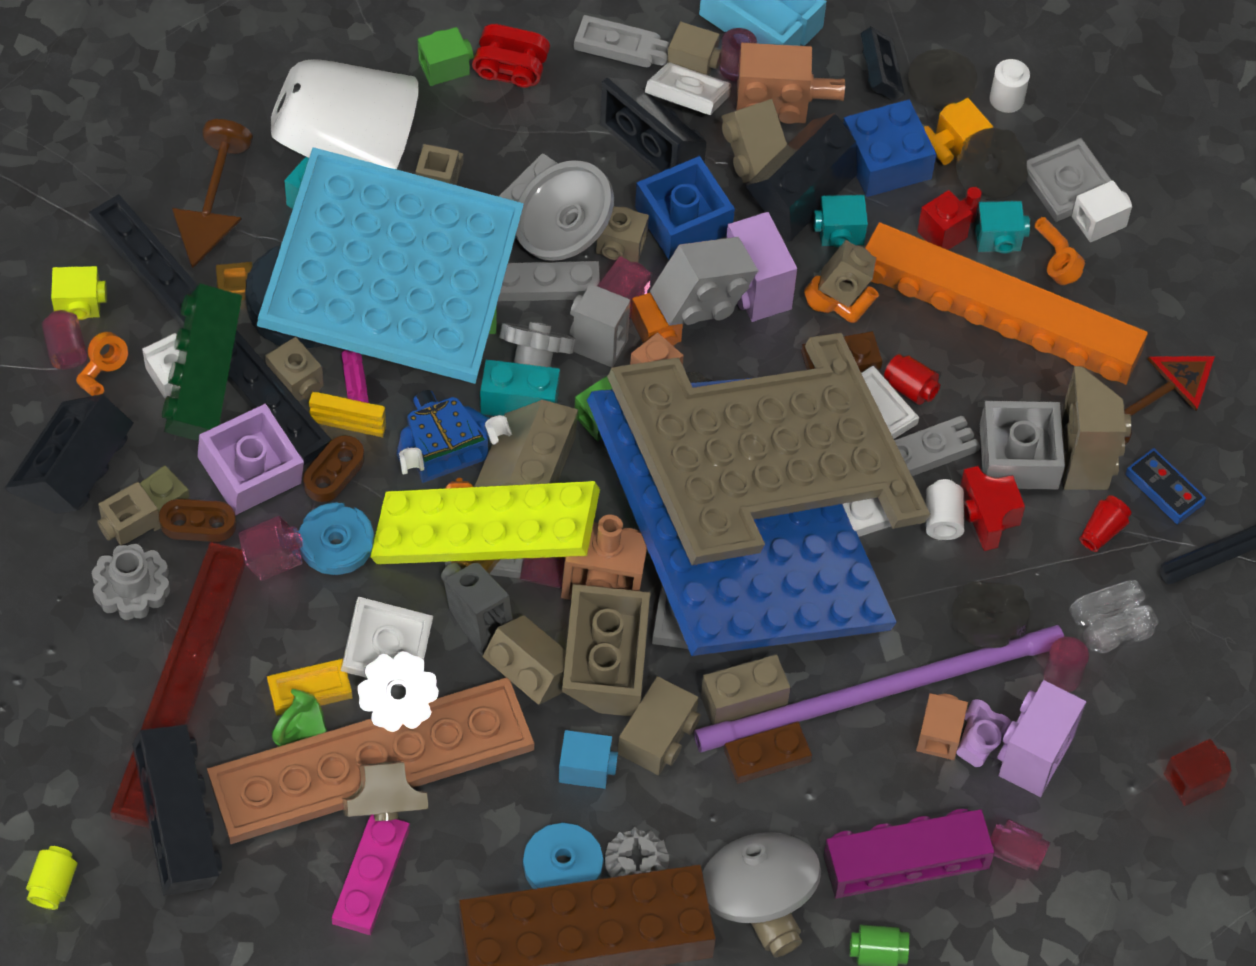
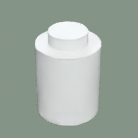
[990,59,1030,113]
[926,479,964,540]

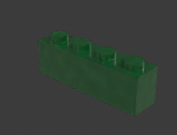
[162,283,243,441]

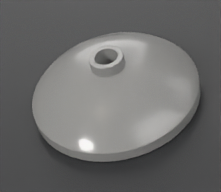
[516,161,614,261]
[702,832,821,923]

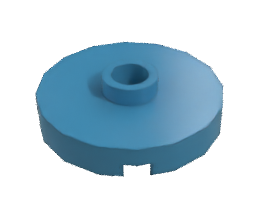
[297,502,374,575]
[523,823,603,889]

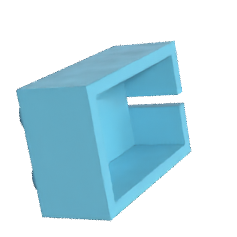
[699,0,827,46]

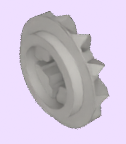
[605,827,669,878]

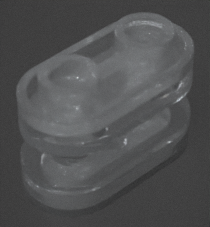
[1069,580,1159,653]

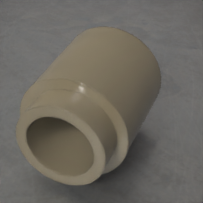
[751,913,802,957]

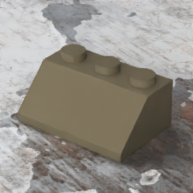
[1061,366,1131,490]
[474,400,578,487]
[562,584,650,717]

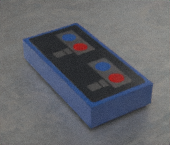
[1125,448,1206,525]

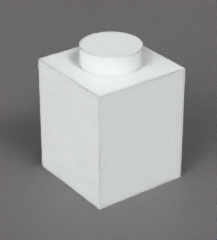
[1072,180,1132,243]

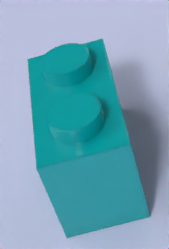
[480,359,560,416]

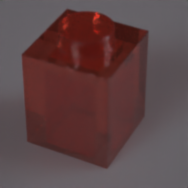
[1164,738,1232,806]

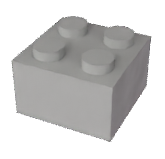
[650,237,758,326]
[980,401,1065,489]

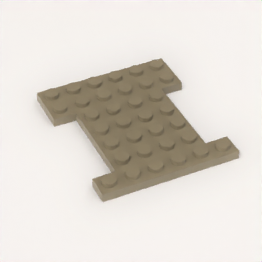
[607,333,931,565]

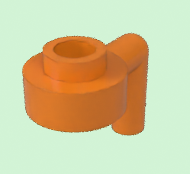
[1034,217,1085,285]
[804,276,879,323]
[76,332,128,396]

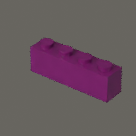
[823,809,994,899]

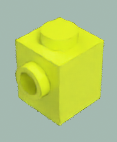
[51,266,107,320]

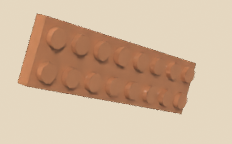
[207,677,534,844]

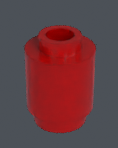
[884,354,941,405]

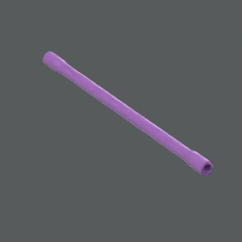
[694,625,1065,753]

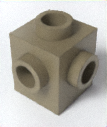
[596,206,649,264]

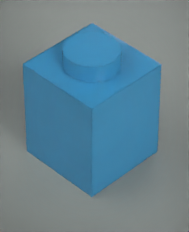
[559,730,618,789]

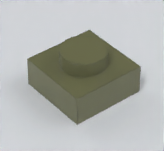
[139,465,190,512]

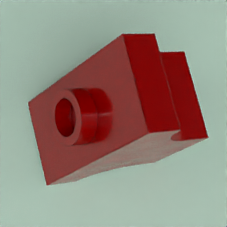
[960,466,1025,551]

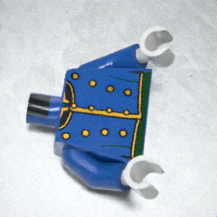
[396,390,512,483]

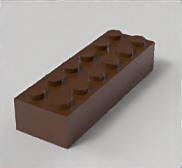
[459,864,715,966]

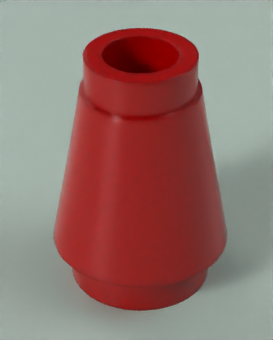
[1079,495,1132,552]

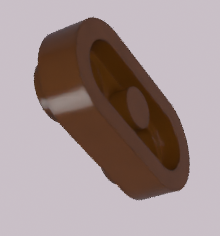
[303,435,364,502]
[159,499,236,542]

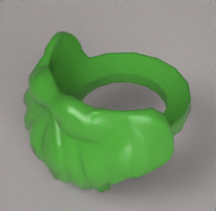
[272,689,327,747]

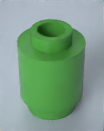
[850,925,909,966]

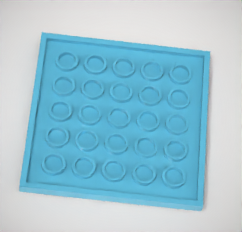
[257,147,524,384]

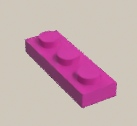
[332,814,410,936]

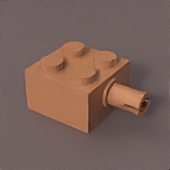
[736,43,845,124]
[561,515,647,600]

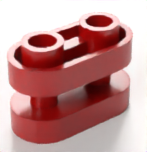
[472,24,550,88]

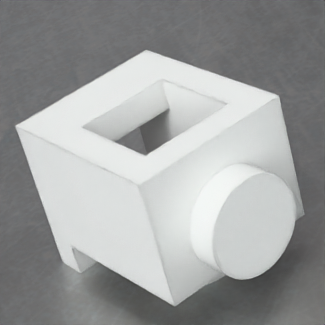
[142,333,179,399]

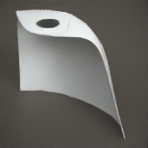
[271,60,418,169]

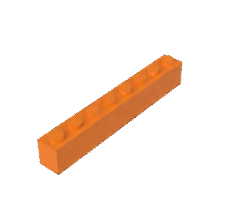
[865,222,1148,385]

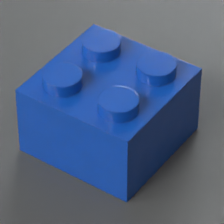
[843,99,936,197]
[635,156,735,260]

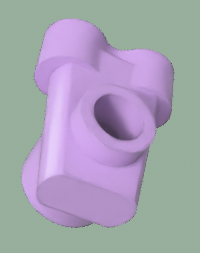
[957,699,1011,767]

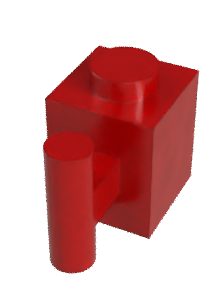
[917,187,982,250]

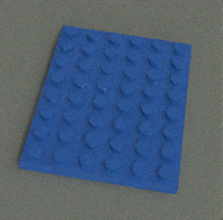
[587,377,897,656]

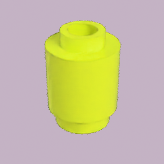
[26,846,78,910]

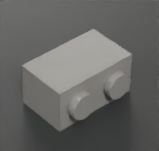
[570,283,631,367]

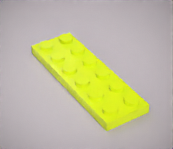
[370,481,600,564]

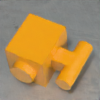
[923,98,993,165]

